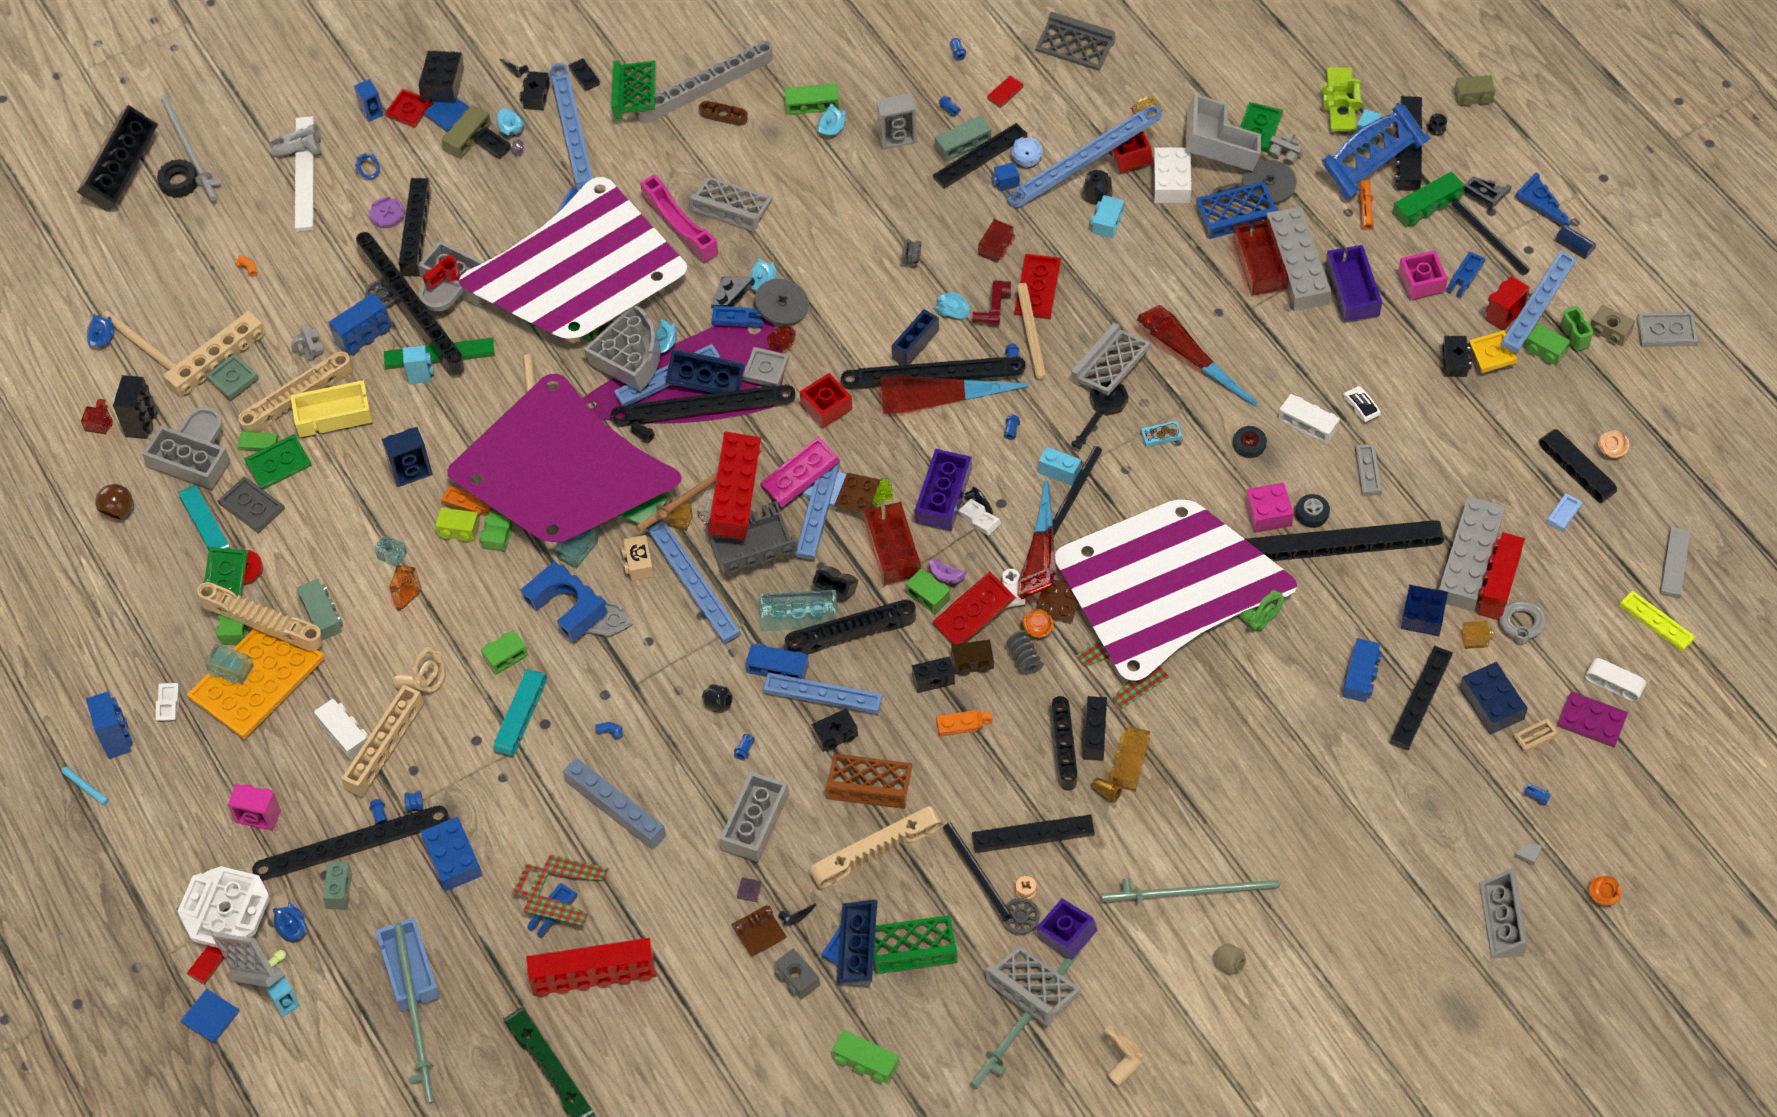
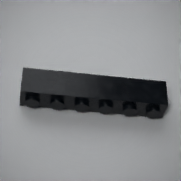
[1395,96,1422,191]

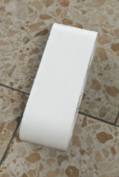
[1585,658,1646,702]

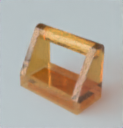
[389,565,421,611]

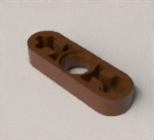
[699,101,748,126]

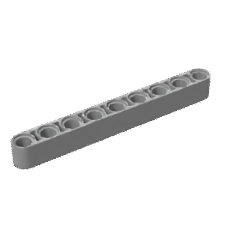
[637,41,773,123]

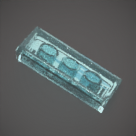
[758,590,838,632]

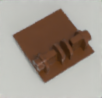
[834,473,881,514]
[1036,577,1078,623]
[731,905,787,957]

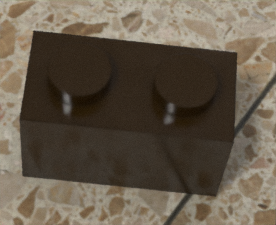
[951,639,994,675]

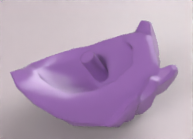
[930,558,967,585]

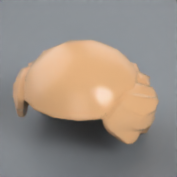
[1598,430,1629,459]

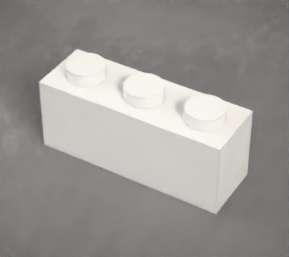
[1278,394,1340,445]
[314,699,369,761]

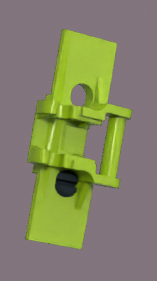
[1322,68,1363,131]

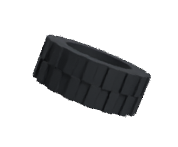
[157,159,198,198]

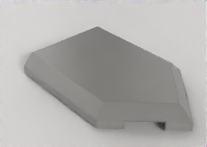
[586,600,633,637]

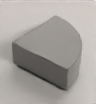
[1515,844,1543,865]

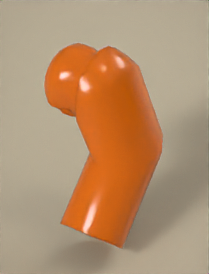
[235,255,257,277]

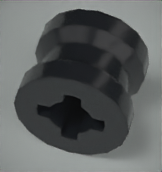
[1428,114,1447,136]

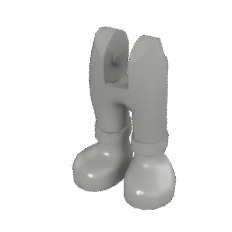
[271,124,321,156]

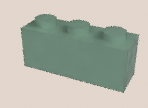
[935,116,991,162]
[296,579,343,641]

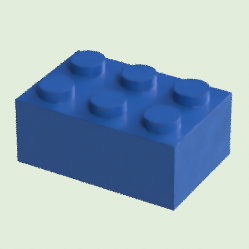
[328,293,392,355]
[86,691,133,759]
[421,816,483,892]

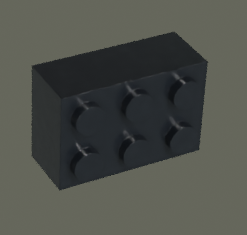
[418,51,464,102]
[113,375,157,439]

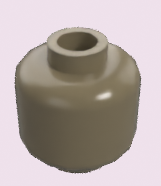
[1214,943,1246,974]

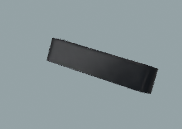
[1539,429,1617,503]
[1051,696,1077,791]

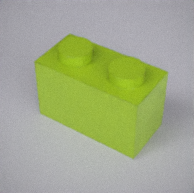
[435,507,480,542]

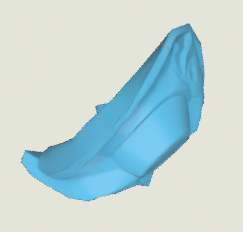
[817,104,846,135]
[497,108,524,136]
[750,258,777,291]
[933,292,970,319]
[656,319,677,353]

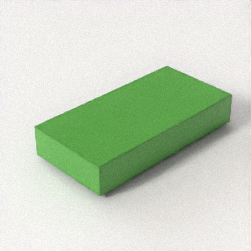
[237,431,279,451]

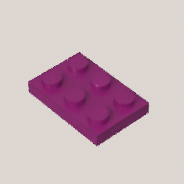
[1557,691,1628,748]

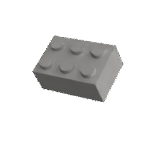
[876,93,917,150]

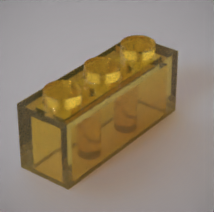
[1110,726,1151,792]

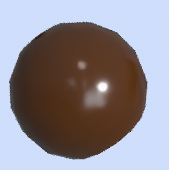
[95,484,134,520]

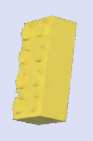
[290,380,373,438]

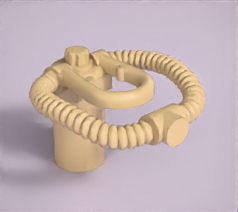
[394,647,446,693]
[1105,1025,1144,1086]

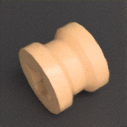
[1016,876,1036,900]

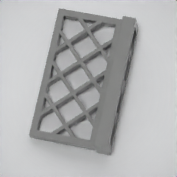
[690,176,773,232]
[1071,323,1151,395]
[212,932,285,987]
[986,946,1081,1027]

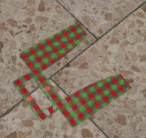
[1075,640,1172,709]
[512,854,609,926]

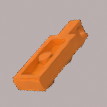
[441,485,493,516]
[936,710,992,737]

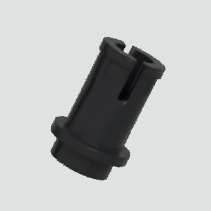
[630,421,655,442]

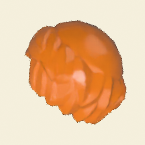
[1022,609,1054,638]
[1589,875,1622,906]

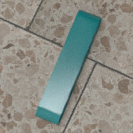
[178,484,231,550]
[493,669,547,756]

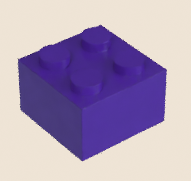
[1036,898,1098,960]

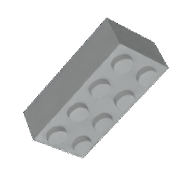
[720,771,789,862]

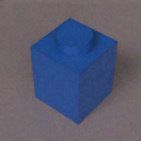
[992,162,1020,192]

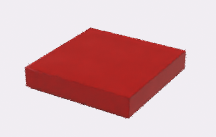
[385,89,433,128]

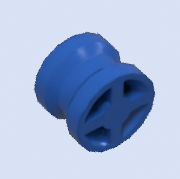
[404,790,424,812]

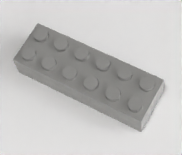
[1265,207,1331,311]
[1437,496,1505,612]

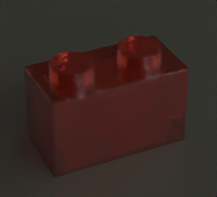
[978,219,1015,263]

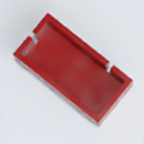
[1477,532,1525,621]

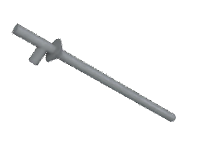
[161,96,221,201]

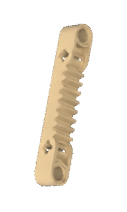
[238,351,353,432]
[197,582,322,651]
[809,806,943,889]

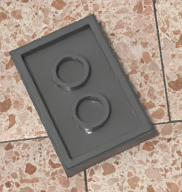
[218,476,285,534]

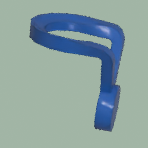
[355,153,380,179]

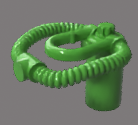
[1238,590,1284,630]

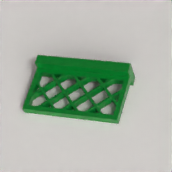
[611,60,656,119]
[874,915,958,974]

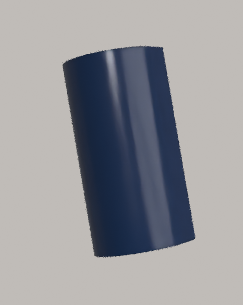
[1555,225,1596,259]

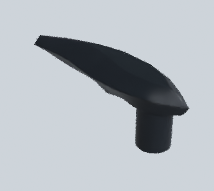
[500,58,529,76]
[964,487,993,514]
[778,903,816,925]

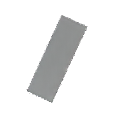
[1355,444,1382,496]

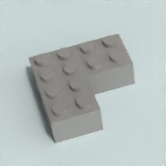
[1186,94,1261,171]

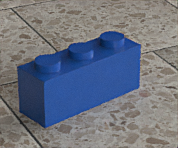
[1343,638,1382,703]
[745,643,809,679]

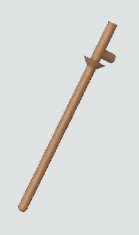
[636,446,762,532]

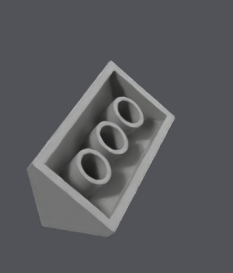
[1480,868,1527,958]

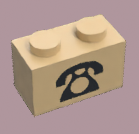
[621,535,654,581]

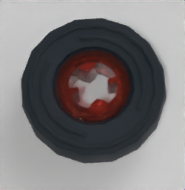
[1233,426,1267,458]

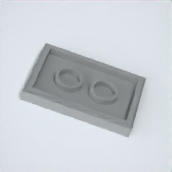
[1637,312,1698,347]

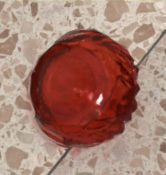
[767,324,796,350]

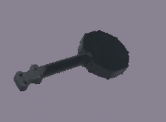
[1072,381,1129,449]

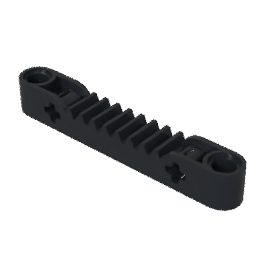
[785,599,916,655]

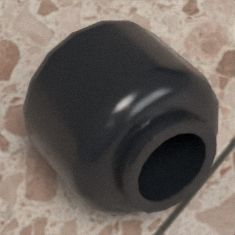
[702,684,733,711]

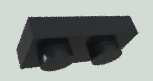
[568,58,600,92]
[474,126,512,159]

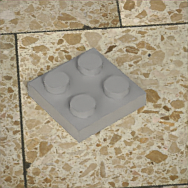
[743,347,789,386]

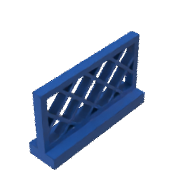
[1196,181,1278,239]

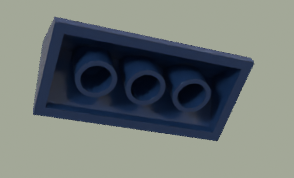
[665,348,745,393]
[837,899,878,988]

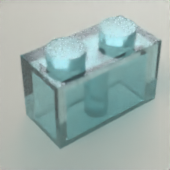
[556,529,598,569]
[204,644,254,685]

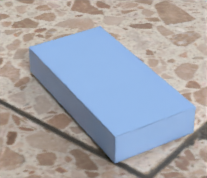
[1546,493,1583,532]

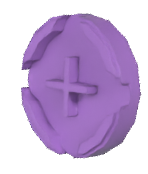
[369,197,405,229]

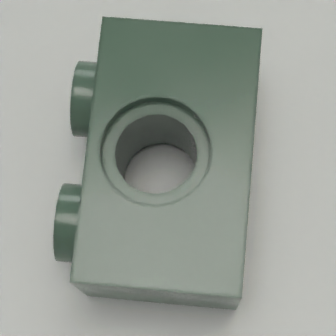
[323,862,352,909]

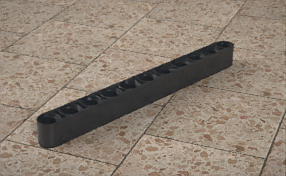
[356,232,464,375]
[1245,520,1444,561]

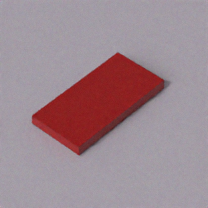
[1015,254,1061,320]
[932,571,1016,645]

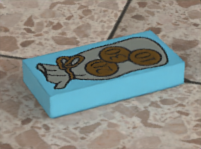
[1141,421,1182,447]

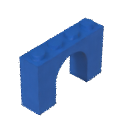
[520,561,608,642]

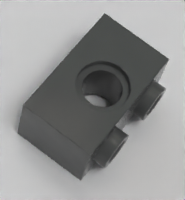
[774,948,820,1000]

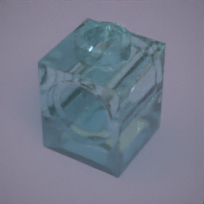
[375,535,407,568]

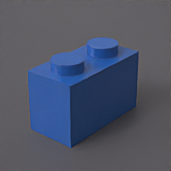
[354,79,384,122]

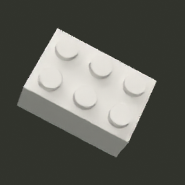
[1154,148,1191,203]

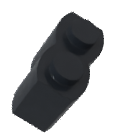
[812,566,859,597]

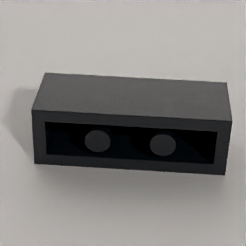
[1084,696,1107,761]

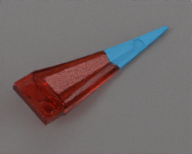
[1137,305,1257,407]
[880,375,1029,415]
[1017,480,1057,599]

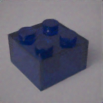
[1401,584,1448,636]

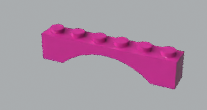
[640,174,718,263]

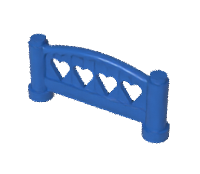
[1321,103,1431,200]

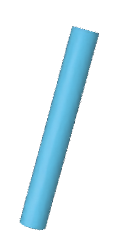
[62,766,109,805]

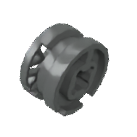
[902,239,921,266]

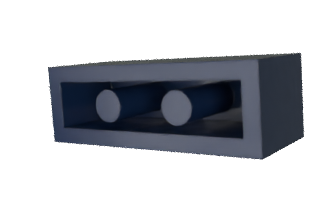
[891,309,939,365]

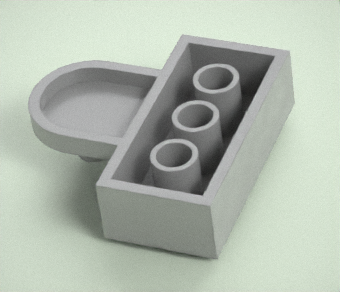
[418,240,486,311]
[142,407,230,489]

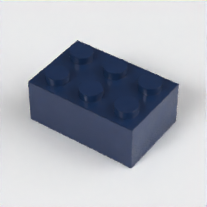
[381,427,433,488]
[1459,661,1528,735]

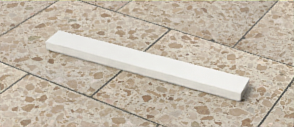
[295,116,314,232]

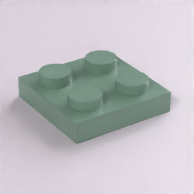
[206,354,259,400]

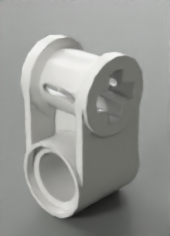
[1002,569,1025,608]

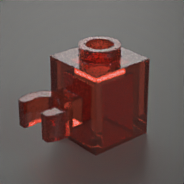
[81,399,113,435]

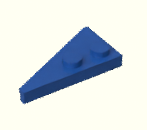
[1515,172,1571,227]

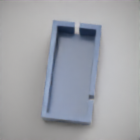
[375,917,441,1011]

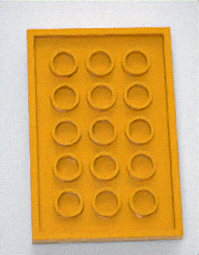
[187,629,325,740]

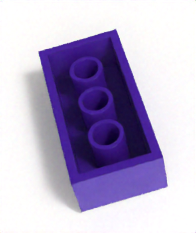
[915,449,972,531]

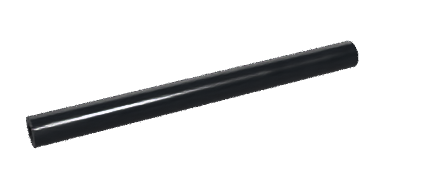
[1452,199,1530,275]
[1046,446,1102,538]
[943,822,1012,921]

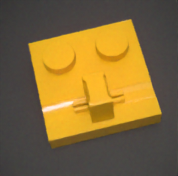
[1469,330,1517,373]

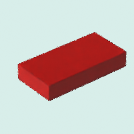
[987,75,1023,108]
[187,945,225,985]

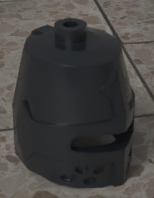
[1083,170,1112,205]

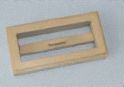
[1513,718,1559,753]

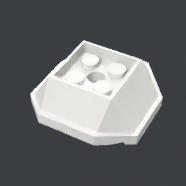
[177,866,270,948]

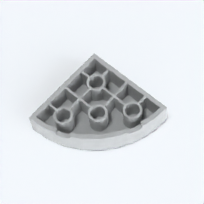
[584,305,661,391]

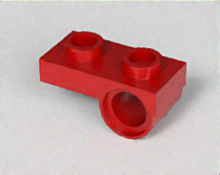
[423,254,460,290]

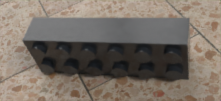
[77,105,158,211]

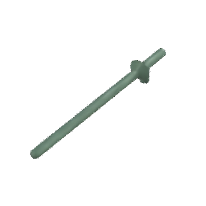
[1101,879,1280,905]
[394,923,434,1104]
[971,952,1080,1089]

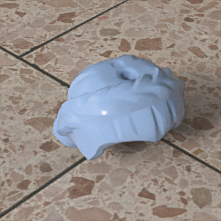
[1011,138,1043,167]

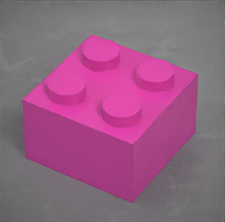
[1398,250,1448,300]
[1245,482,1294,533]
[227,784,281,831]

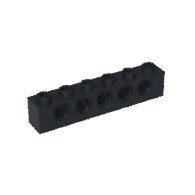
[399,178,432,276]

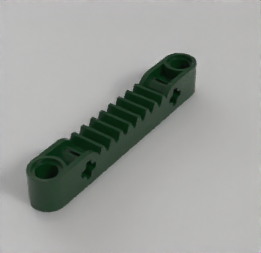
[503,1007,596,1117]

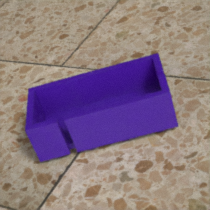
[1326,245,1382,322]

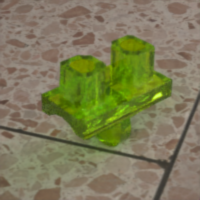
[872,478,893,508]

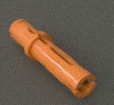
[1359,180,1374,230]

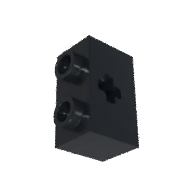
[520,71,550,111]
[1442,336,1472,377]
[912,656,955,693]
[811,708,858,752]

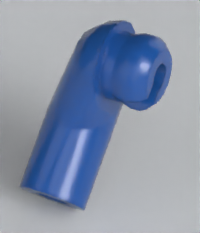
[595,722,623,739]

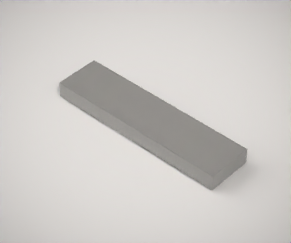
[1661,527,1691,598]

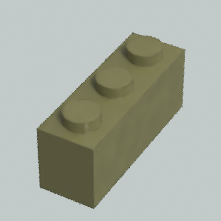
[441,105,491,159]

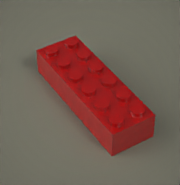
[707,431,761,540]
[526,937,656,997]

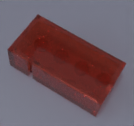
[1233,219,1289,296]
[864,502,921,585]

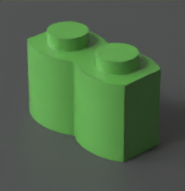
[1561,306,1593,351]
[480,509,514,551]

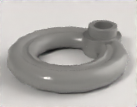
[1499,601,1546,644]

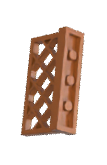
[826,754,912,809]

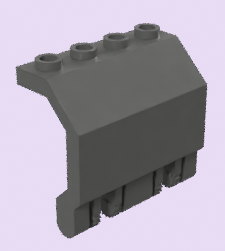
[704,501,797,574]

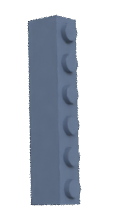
[563,757,666,850]

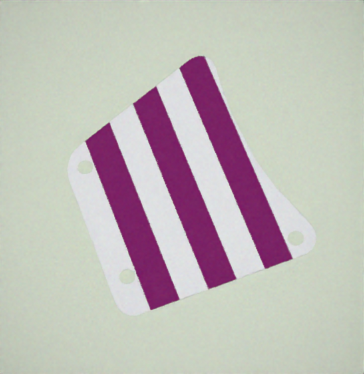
[459,177,687,338]
[1055,500,1297,681]

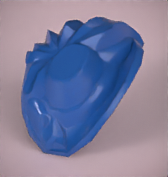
[87,314,114,346]
[273,902,307,941]

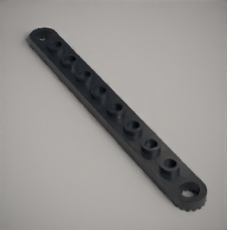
[841,356,1026,389]
[611,384,796,425]
[252,806,449,881]

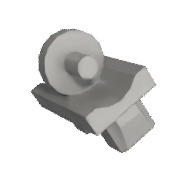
[1269,133,1303,164]
[291,324,324,361]

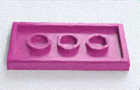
[760,436,840,508]

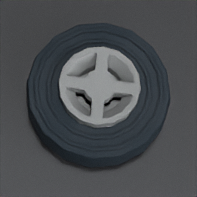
[1295,494,1330,527]

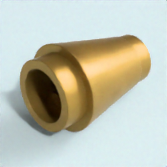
[1091,777,1123,801]

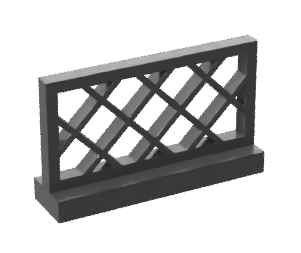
[1035,11,1116,71]

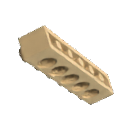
[163,311,266,398]
[341,685,424,797]

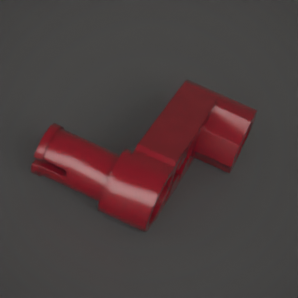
[972,280,1011,325]

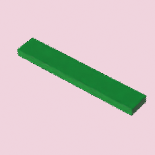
[384,338,495,369]

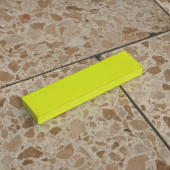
[1619,591,1696,652]

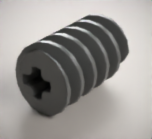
[1006,630,1044,674]

